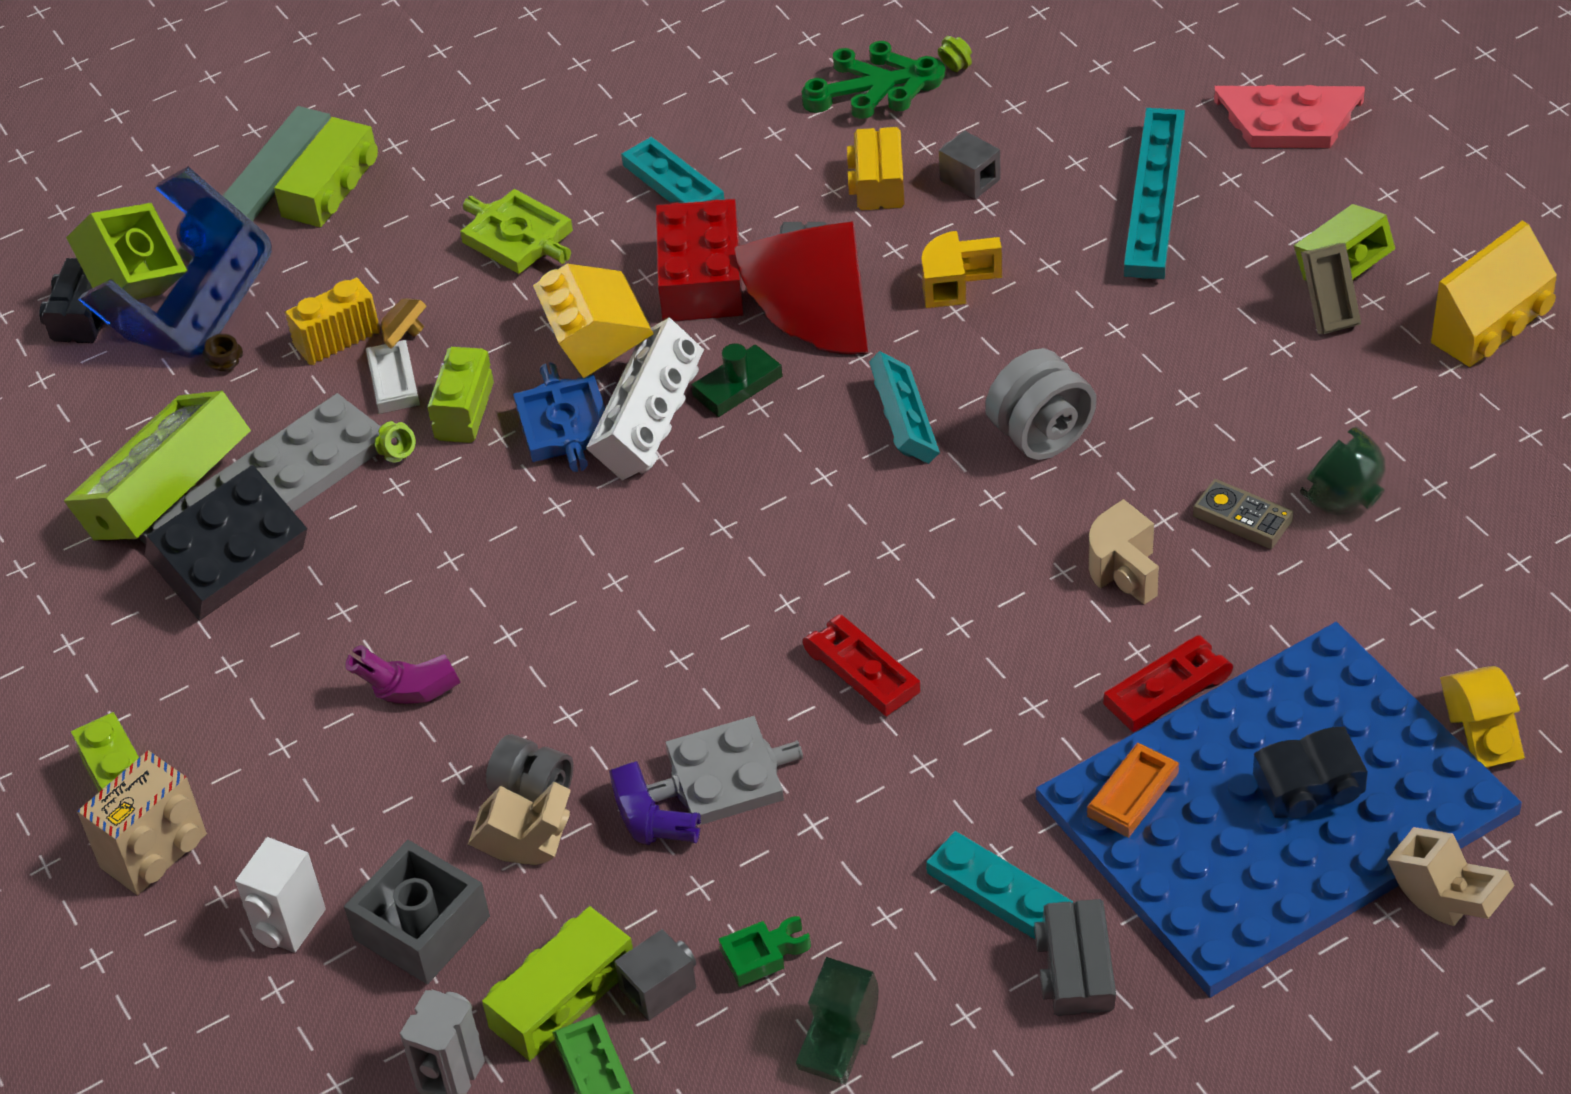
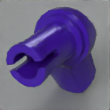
[609,761,701,845]

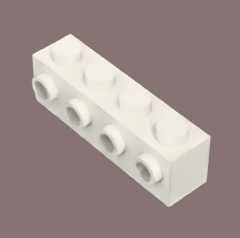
[586,317,704,480]

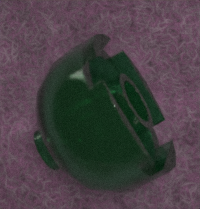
[1300,426,1386,515]

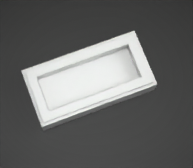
[366,340,420,414]

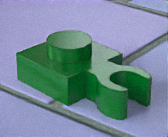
[718,916,811,987]

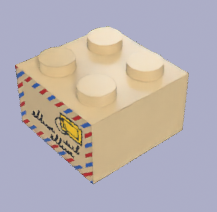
[77,750,207,896]

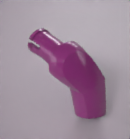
[345,645,461,704]

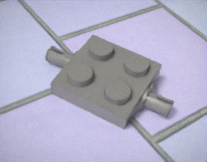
[646,716,803,826]

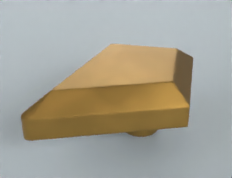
[382,298,427,349]

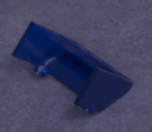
[78,166,272,358]

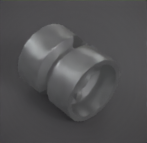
[486,734,574,802]

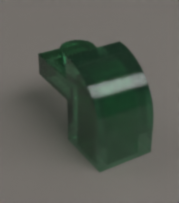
[796,957,879,1085]

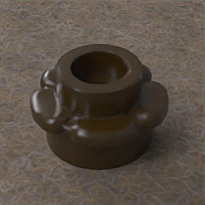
[202,334,243,371]

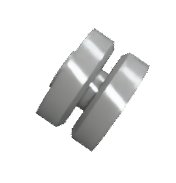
[985,348,1096,460]

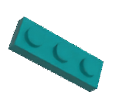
[621,136,725,203]
[869,351,940,464]
[926,831,1073,939]

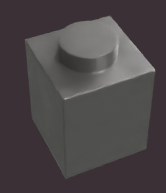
[939,130,1001,199]
[614,929,697,1021]

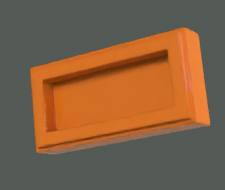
[1087,743,1179,838]

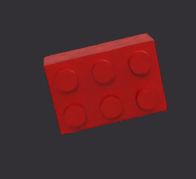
[656,199,743,321]

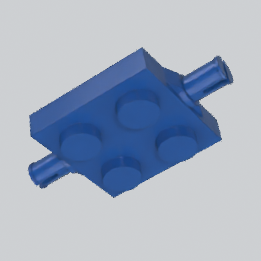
[513,362,605,472]

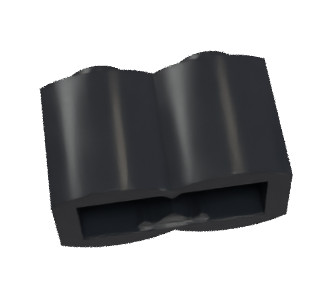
[1253,727,1368,818]

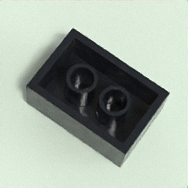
[145,464,308,621]

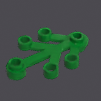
[801,41,945,119]

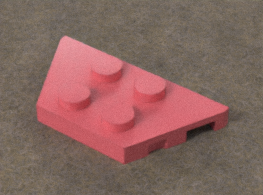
[1214,85,1365,148]

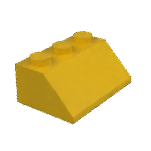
[1431,220,1557,367]
[533,264,654,378]

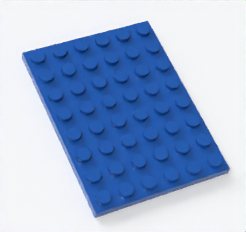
[1036,621,1522,998]

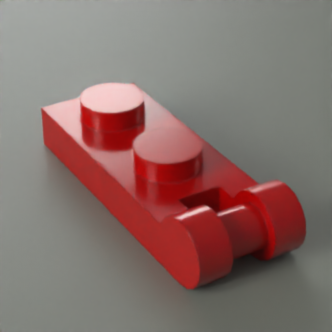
[802,614,921,717]
[1103,635,1233,733]

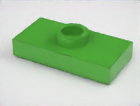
[552,1014,634,1094]

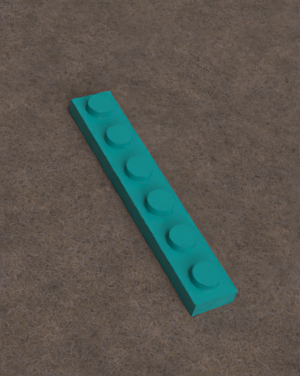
[1124,108,1185,279]

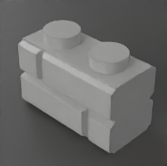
[400,989,485,1094]

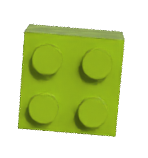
[66,203,187,307]

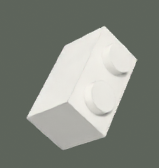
[235,837,326,953]

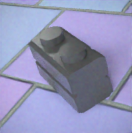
[1034,899,1116,1016]

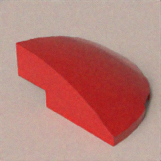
[735,221,869,354]

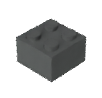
[344,839,490,985]

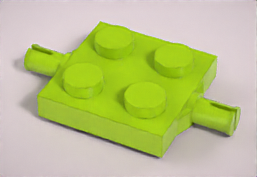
[460,189,573,274]

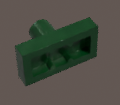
[691,343,783,417]

